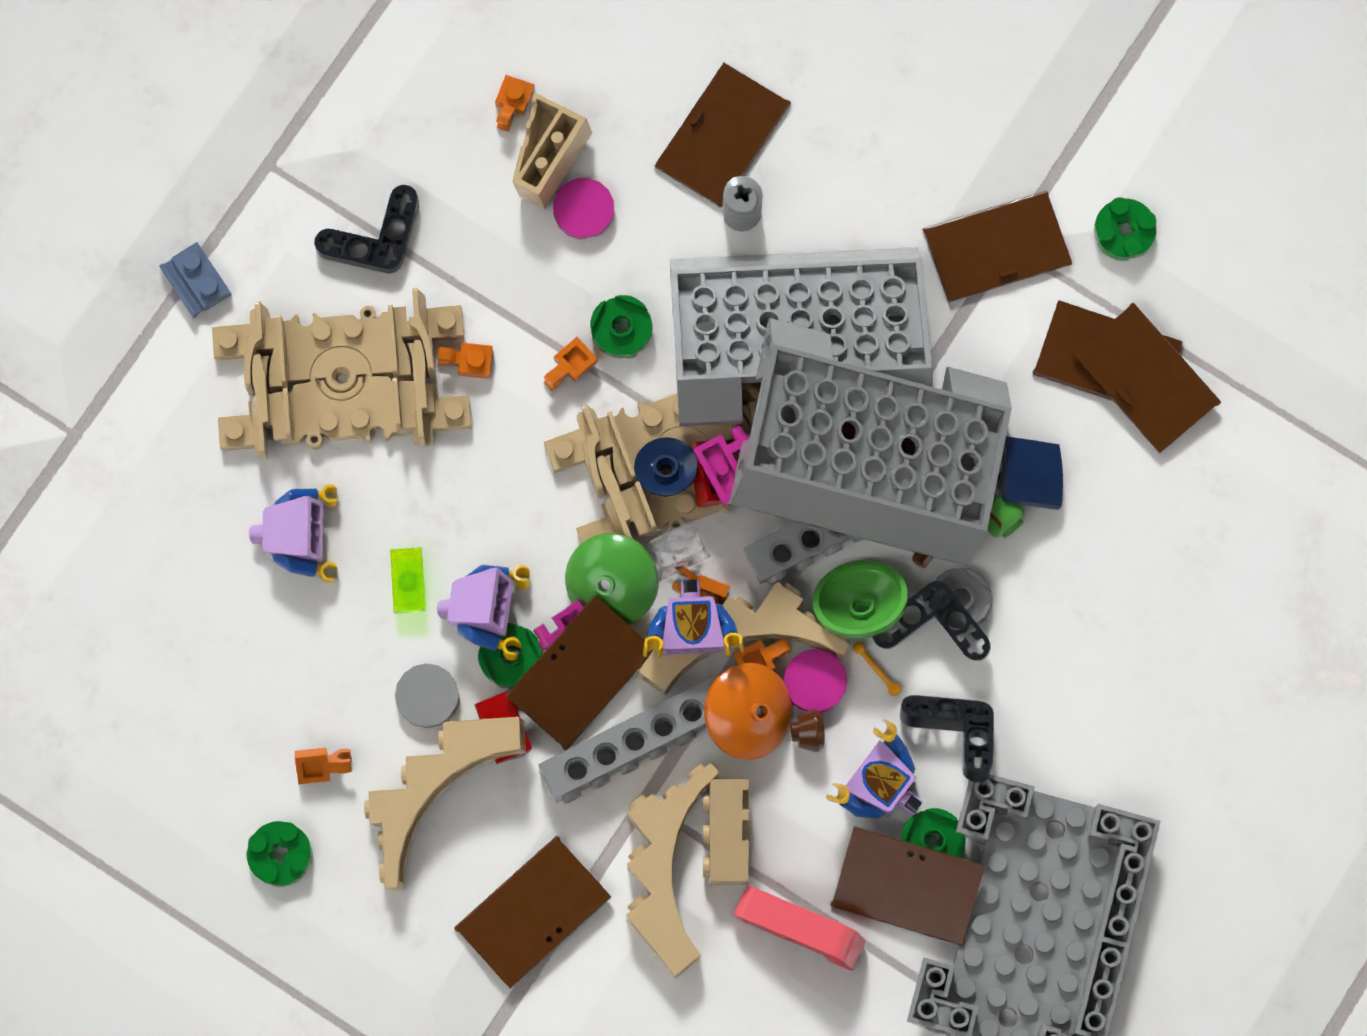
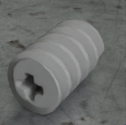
[722,176,763,232]

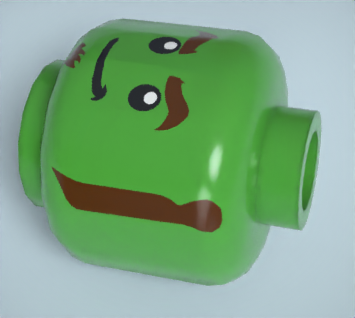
[987,493,1024,539]

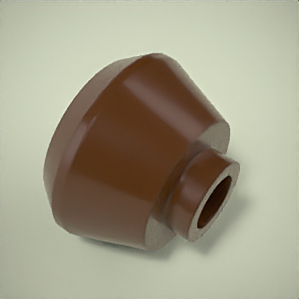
[790,709,825,753]

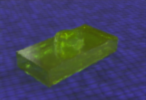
[390,547,426,614]

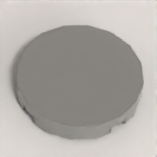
[929,568,992,630]
[395,663,459,728]

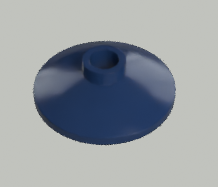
[634,437,697,497]

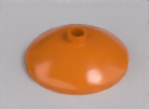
[704,663,792,760]

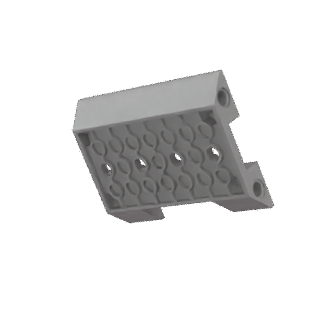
[670,247,933,427]
[729,318,1012,566]
[907,775,1161,1036]

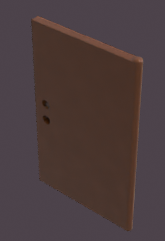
[654,62,791,208]
[922,191,1072,302]
[1032,300,1183,405]
[1073,303,1221,454]
[506,595,653,751]
[830,826,985,946]
[454,836,612,989]

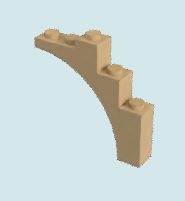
[638,582,850,695]
[364,717,526,891]
[626,763,719,979]

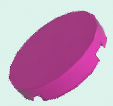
[553,178,614,239]
[784,649,847,712]

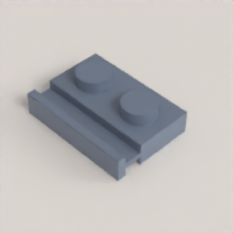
[159,242,232,319]

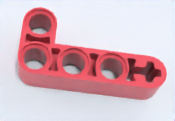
[733,885,866,971]

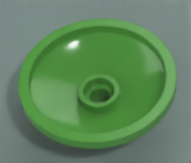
[565,533,659,625]
[812,560,908,638]

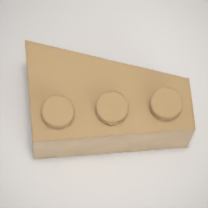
[512,92,592,209]
[703,779,749,885]

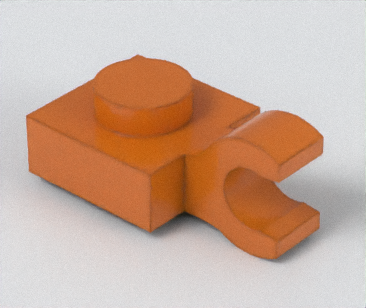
[495,75,535,132]
[543,337,598,391]
[437,342,493,379]
[672,568,730,604]
[733,638,791,671]
[294,748,352,784]

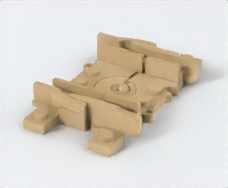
[212,288,472,459]
[544,382,761,544]

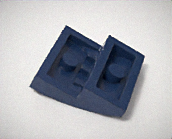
[998,436,1063,510]

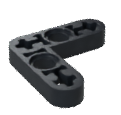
[314,185,419,273]
[872,581,991,661]
[900,695,994,782]

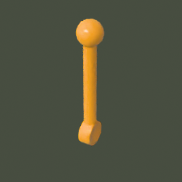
[853,642,901,696]

